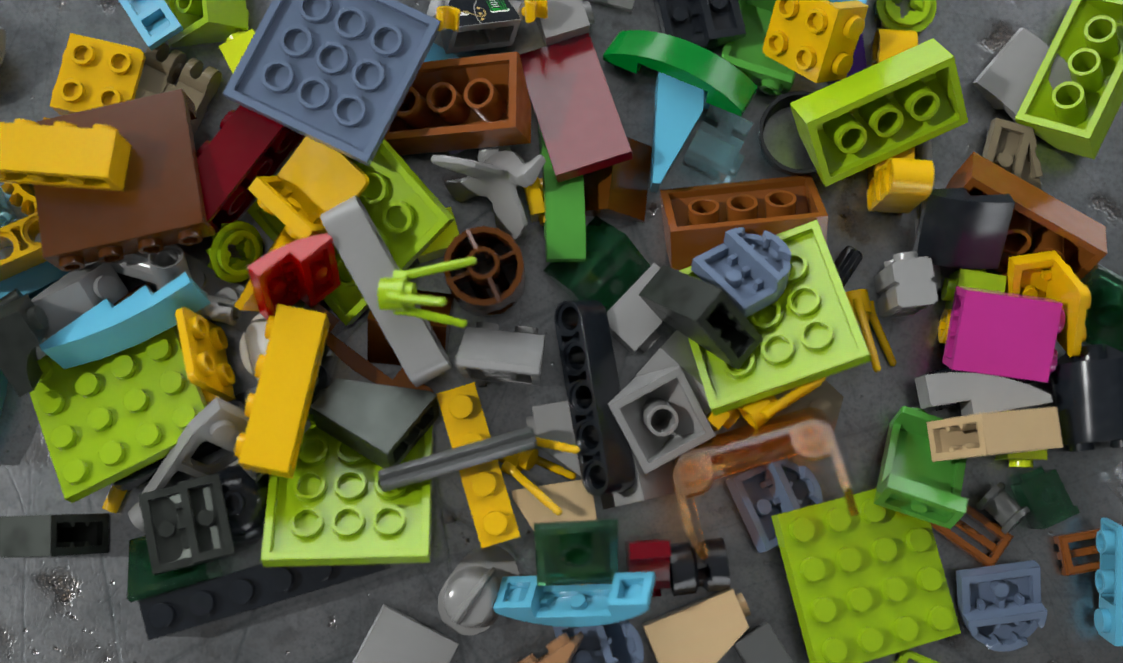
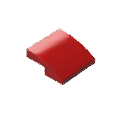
[247,233,341,320]

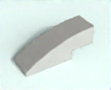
[915,372,1053,416]

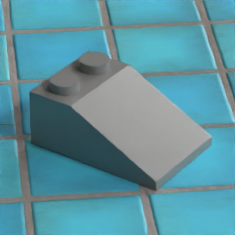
[455,322,545,386]

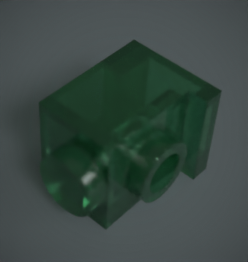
[1010,465,1080,529]

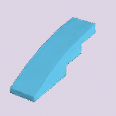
[39,272,211,369]

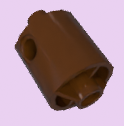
[444,226,526,317]

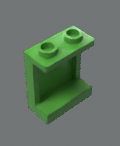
[720,0,795,96]
[874,406,968,529]

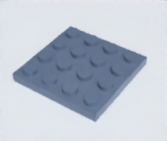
[222,0,440,166]

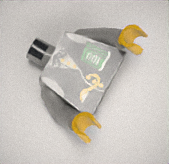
[426,0,548,54]

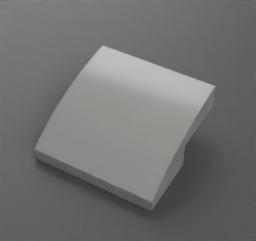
[973,28,1072,136]
[352,604,459,663]

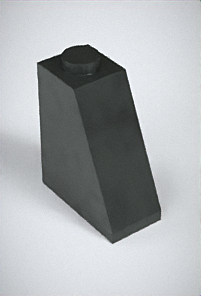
[638,265,763,370]
[310,378,440,468]
[0,513,109,558]

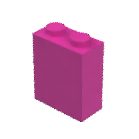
[942,286,1065,383]

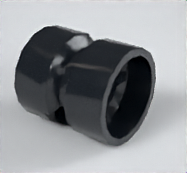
[670,537,730,596]

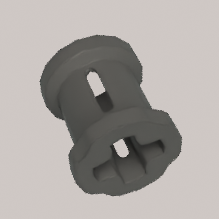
[976,482,1031,535]

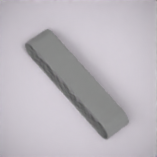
[320,195,452,387]

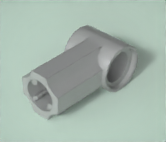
[111,244,192,290]

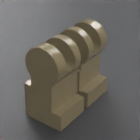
[135,43,222,137]

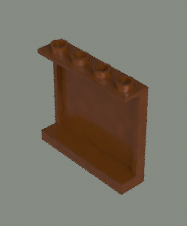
[34,89,215,271]

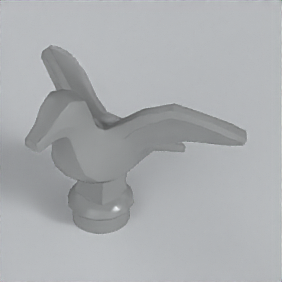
[431,145,546,241]

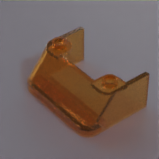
[673,407,859,560]

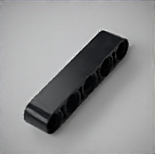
[554,300,635,496]

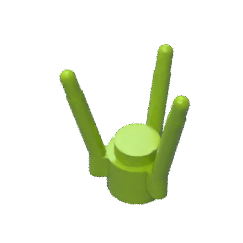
[377,257,477,328]

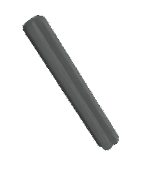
[378,427,537,491]

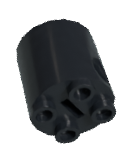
[1050,344,1123,452]

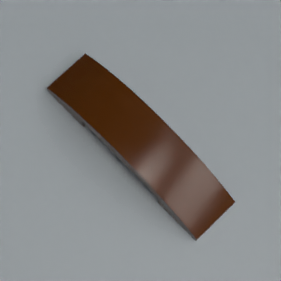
[304,302,436,394]

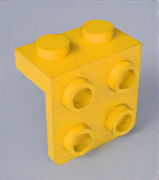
[763,0,869,83]
[50,33,146,116]
[248,137,369,240]
[1005,250,1091,357]
[175,307,235,405]

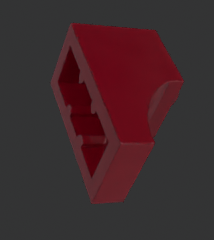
[625,539,671,597]

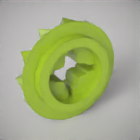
[875,0,937,33]
[205,220,263,283]

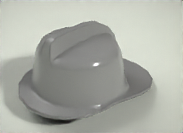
[438,546,519,636]

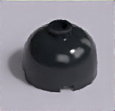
[215,465,270,543]

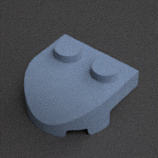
[691,227,791,317]
[725,457,822,553]
[956,560,1047,652]
[553,620,644,663]

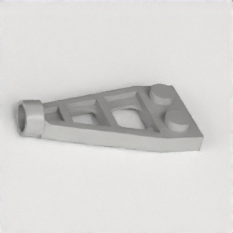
[128,397,249,533]

